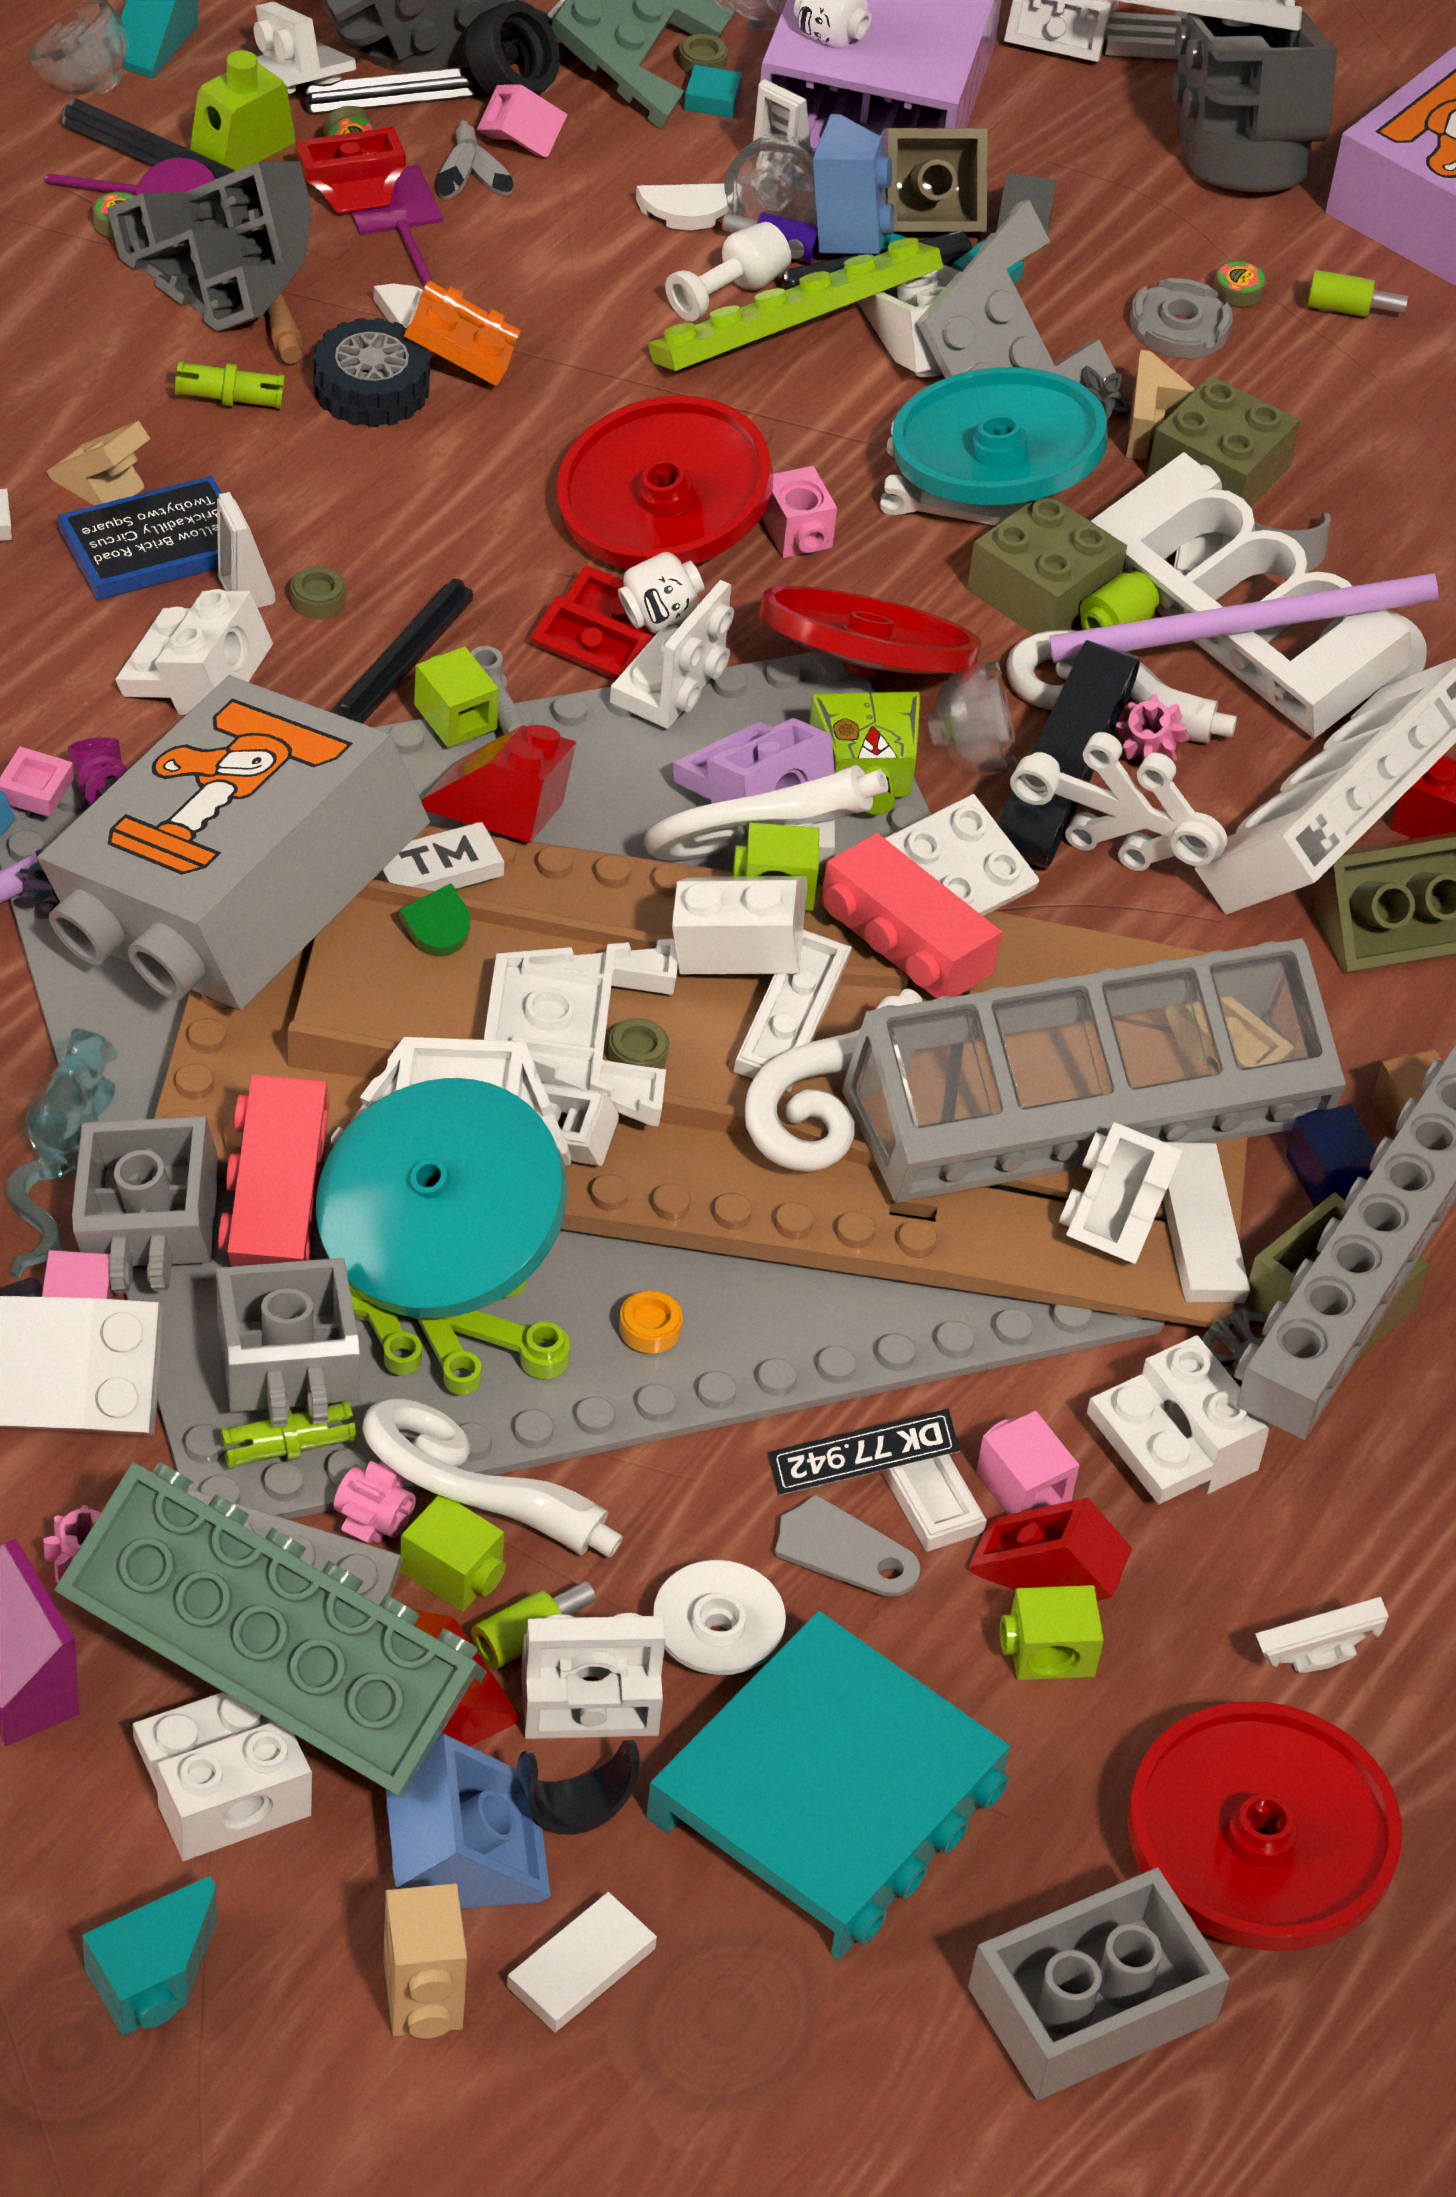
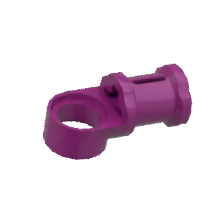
[68,737,128,806]

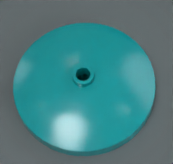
[892,367,1107,505]
[316,1078,568,1318]

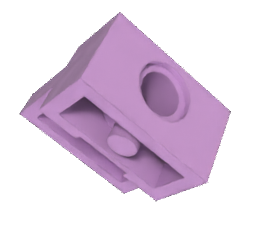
[672,718,835,836]

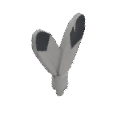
[437,120,513,200]

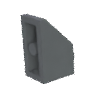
[997,172,1056,253]

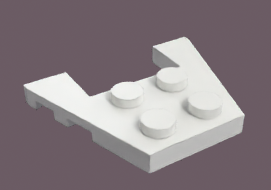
[484,939,678,1126]

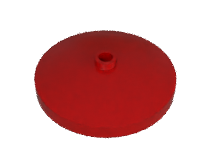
[556,395,774,569]
[759,586,981,676]
[1127,1701,1403,1951]

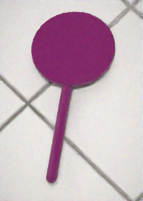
[44,158,215,196]

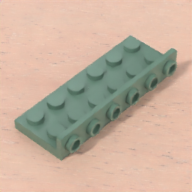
[54,1461,487,1798]

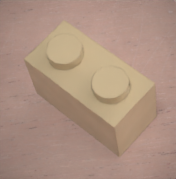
[383,1883,467,2039]

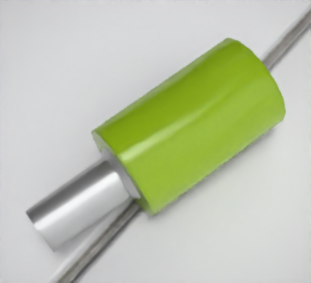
[1307,269,1408,317]
[471,1581,596,1670]

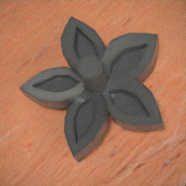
[1082,365,1131,419]

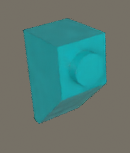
[108,0,198,79]
[82,1875,217,2036]

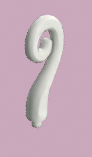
[1006,630,1237,744]
[644,765,888,861]
[745,989,922,1172]
[362,1399,623,1558]

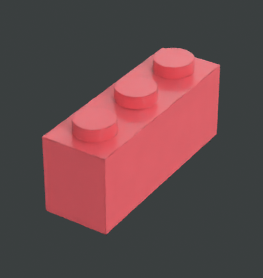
[819,833,1003,998]
[218,1075,330,1267]

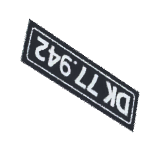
[769,1408,960,1495]

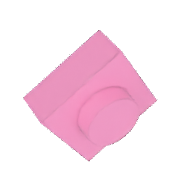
[0,746,74,817]

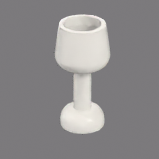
[665,222,791,322]

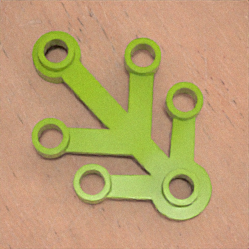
[349,1280,570,1395]

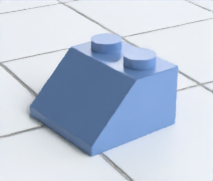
[813,114,895,254]
[386,1733,551,1909]

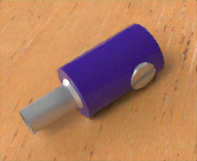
[722,212,819,264]

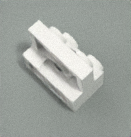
[115,589,273,715]
[1087,1335,1271,1505]
[521,1613,666,1739]
[133,1692,312,1861]

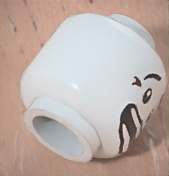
[794,0,872,49]
[618,552,705,634]

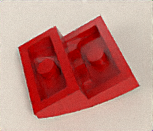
[530,564,656,680]

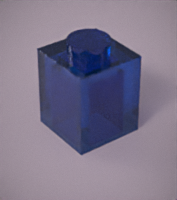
[1286,1104,1376,1208]

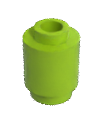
[1080,571,1160,630]

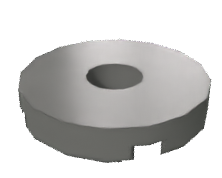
[1130,278,1233,359]

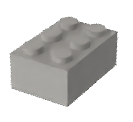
[968,1867,1230,2101]

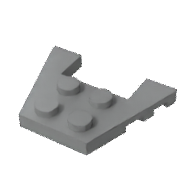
[916,200,1116,388]

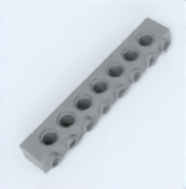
[1234,1045,1456,1440]

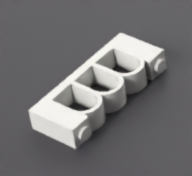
[1091,452,1411,739]
[1194,658,1456,914]

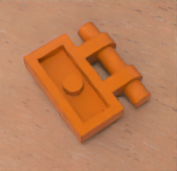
[404,280,521,386]

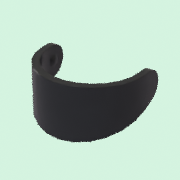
[517,1739,640,1835]

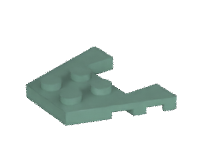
[551,0,736,129]

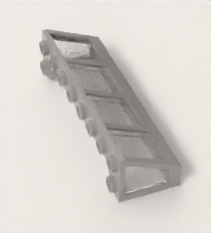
[842,938,1346,1203]

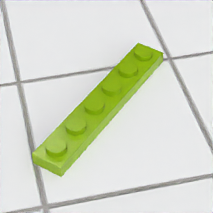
[648,238,943,371]

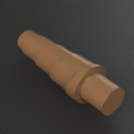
[267,293,303,364]

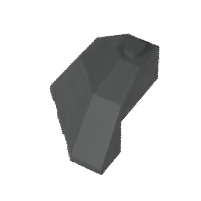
[107,161,313,331]

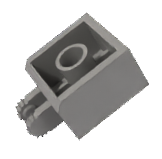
[72,1116,219,1293]
[216,1258,360,1427]

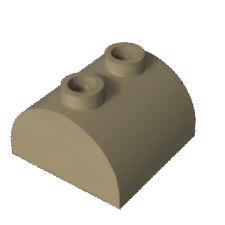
[882,128,988,232]

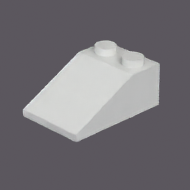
[856,264,960,377]
[0,1296,164,1437]

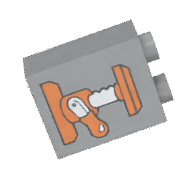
[37,675,430,1011]

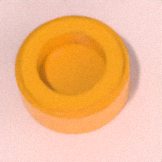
[619,1290,683,1354]

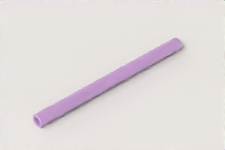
[1049,573,1439,663]

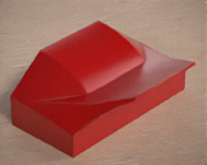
[295,127,406,214]

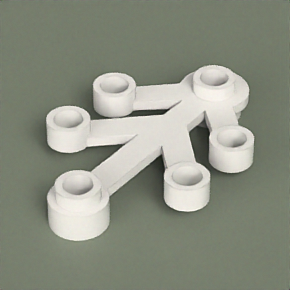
[1010,732,1227,871]

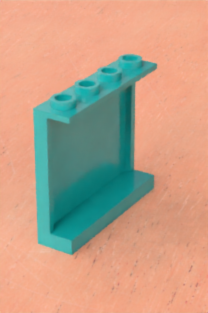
[646,1611,1011,1960]

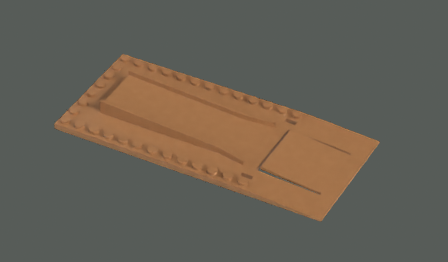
[154,826,1248,1331]

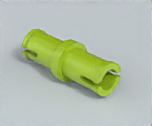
[175,361,285,409]
[220,1400,357,1470]

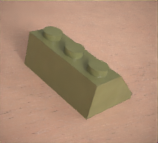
[1310,831,1456,972]

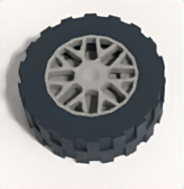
[313,318,430,427]

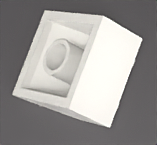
[672,876,807,974]

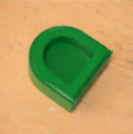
[399,883,471,956]

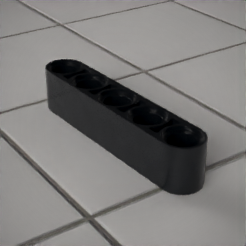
[998,640,1141,869]

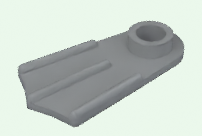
[775,1495,920,1596]

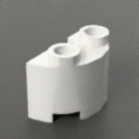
[1058,1122,1183,1264]

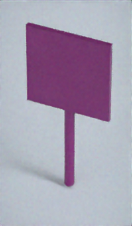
[350,165,443,286]

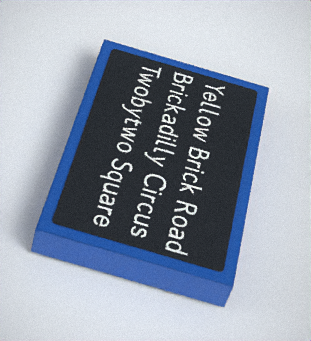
[58,476,222,600]

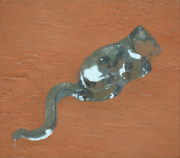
[5,1028,118,1278]

